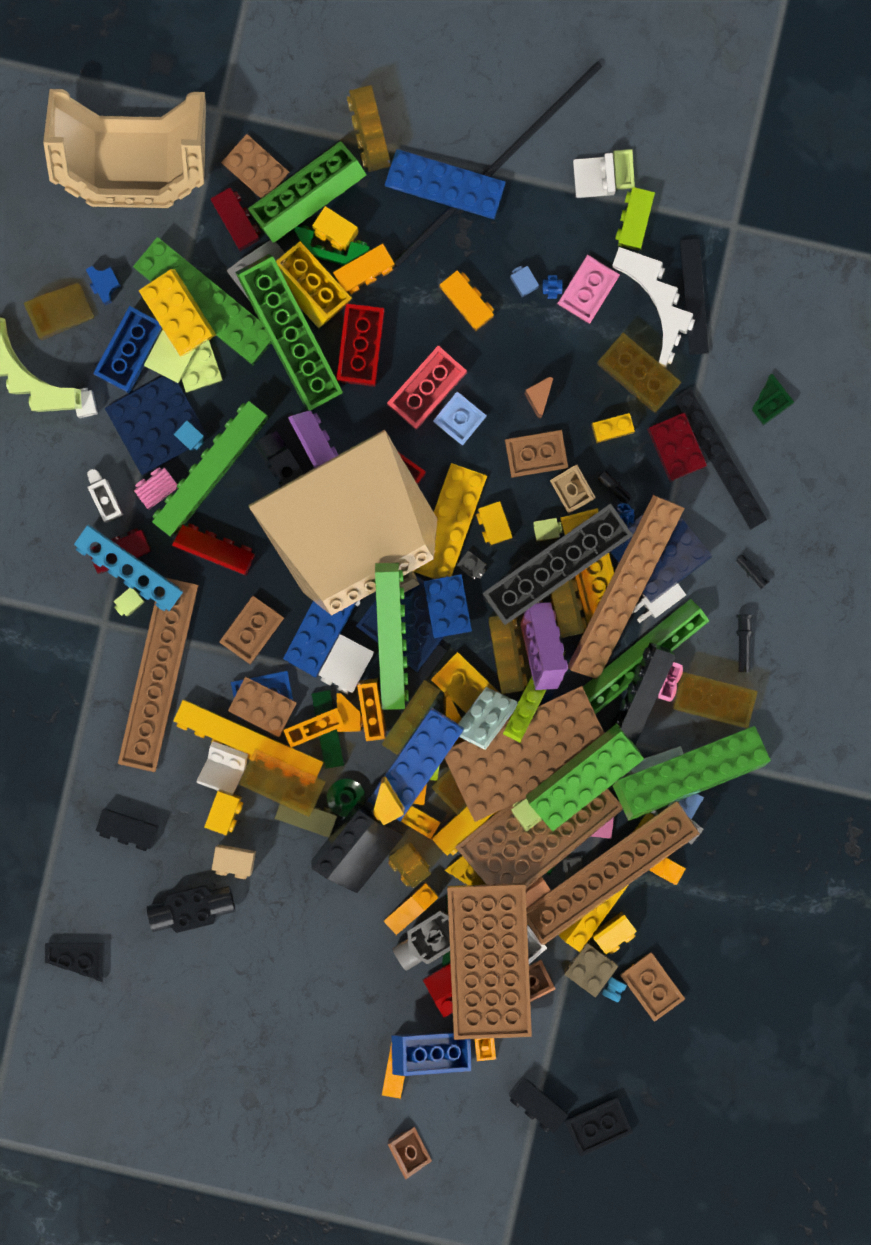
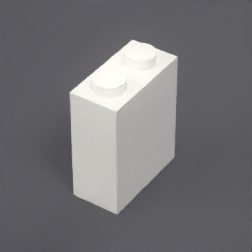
[319,634,374,694]

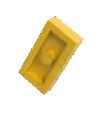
[401,805,441,839]

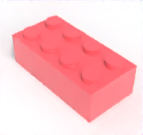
[387,346,467,430]

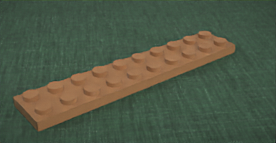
[568,495,685,679]
[118,578,199,772]
[526,801,700,945]

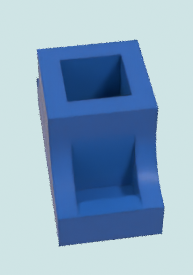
[86,266,121,306]

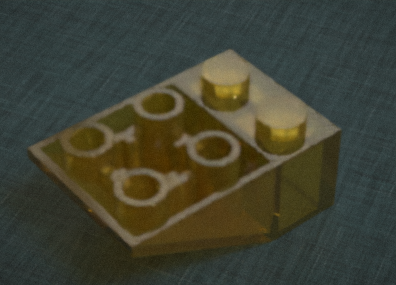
[24,283,94,341]

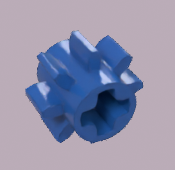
[543,275,562,299]
[614,503,635,526]

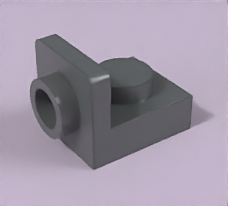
[456,551,487,580]

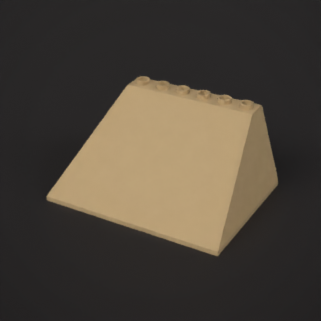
[248,430,437,616]

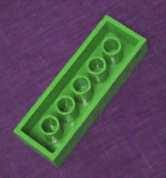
[248,141,366,243]
[526,724,644,831]

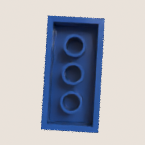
[93,306,162,394]
[391,1031,471,1076]

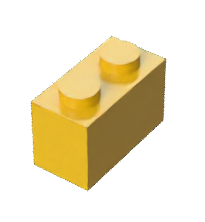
[592,413,635,443]
[476,501,513,546]

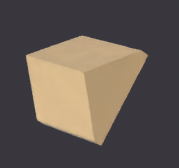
[550,465,595,514]

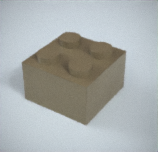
[563,942,618,998]

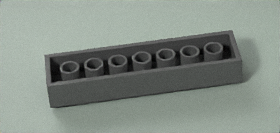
[482,504,633,626]

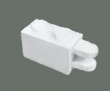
[87,469,124,523]
[632,584,686,623]

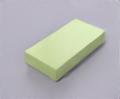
[613,149,635,190]

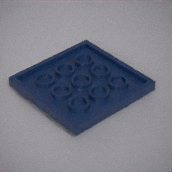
[105,376,209,476]
[610,498,712,603]
[356,576,444,673]

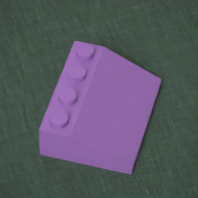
[288,410,338,468]

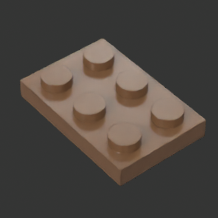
[221,134,290,199]
[505,430,568,478]
[220,596,284,665]
[228,677,297,737]
[620,952,685,1022]

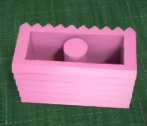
[134,467,178,509]

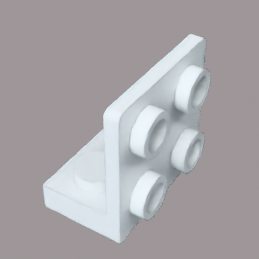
[573,153,616,198]
[197,741,248,795]

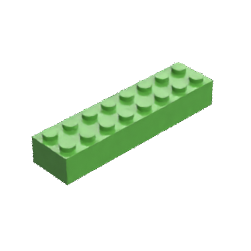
[133,237,272,366]
[235,254,343,411]
[152,401,269,538]
[613,726,771,821]

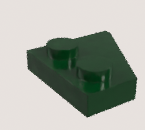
[752,374,794,426]

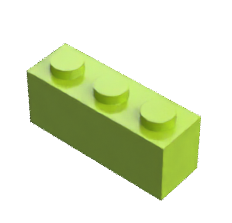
[615,187,655,251]

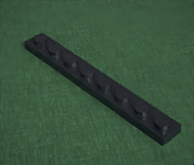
[673,388,767,530]

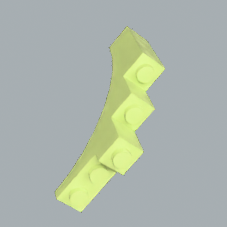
[0,317,82,412]

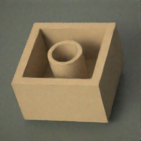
[212,845,256,879]

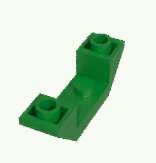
[295,225,370,266]

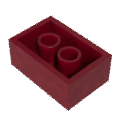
[647,413,707,482]

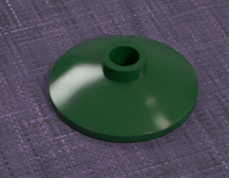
[327,779,365,817]

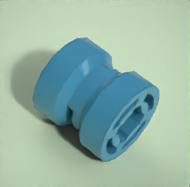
[602,977,627,1003]

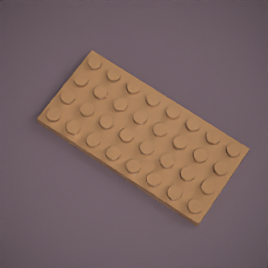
[445,686,604,822]
[456,789,623,889]
[447,883,532,1040]

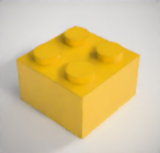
[312,206,359,252]
[204,791,244,835]

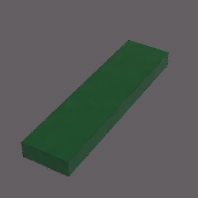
[311,690,344,769]

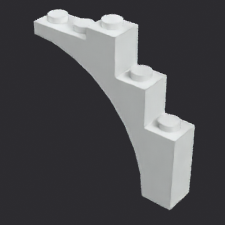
[613,247,695,368]

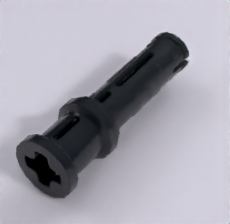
[736,614,753,672]

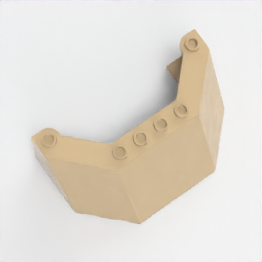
[43,89,206,208]

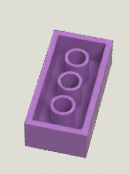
[520,603,568,690]

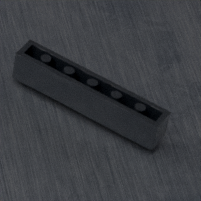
[611,642,676,745]

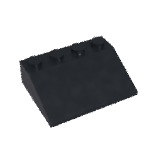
[311,802,404,893]

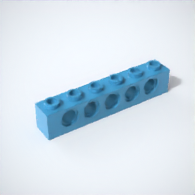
[74,524,183,611]

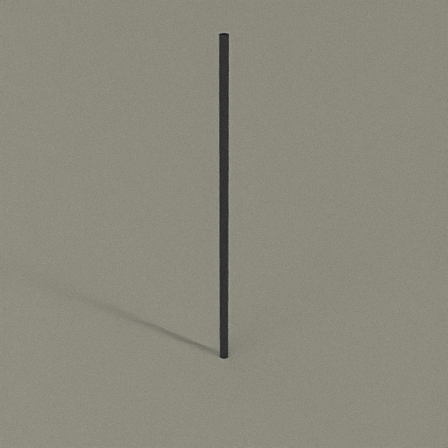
[393,62,602,267]

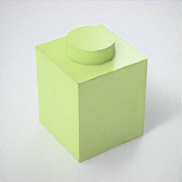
[533,518,562,542]
[114,588,146,616]
[511,798,542,831]

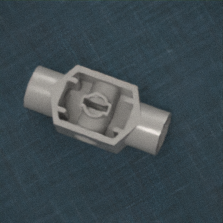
[392,910,450,971]

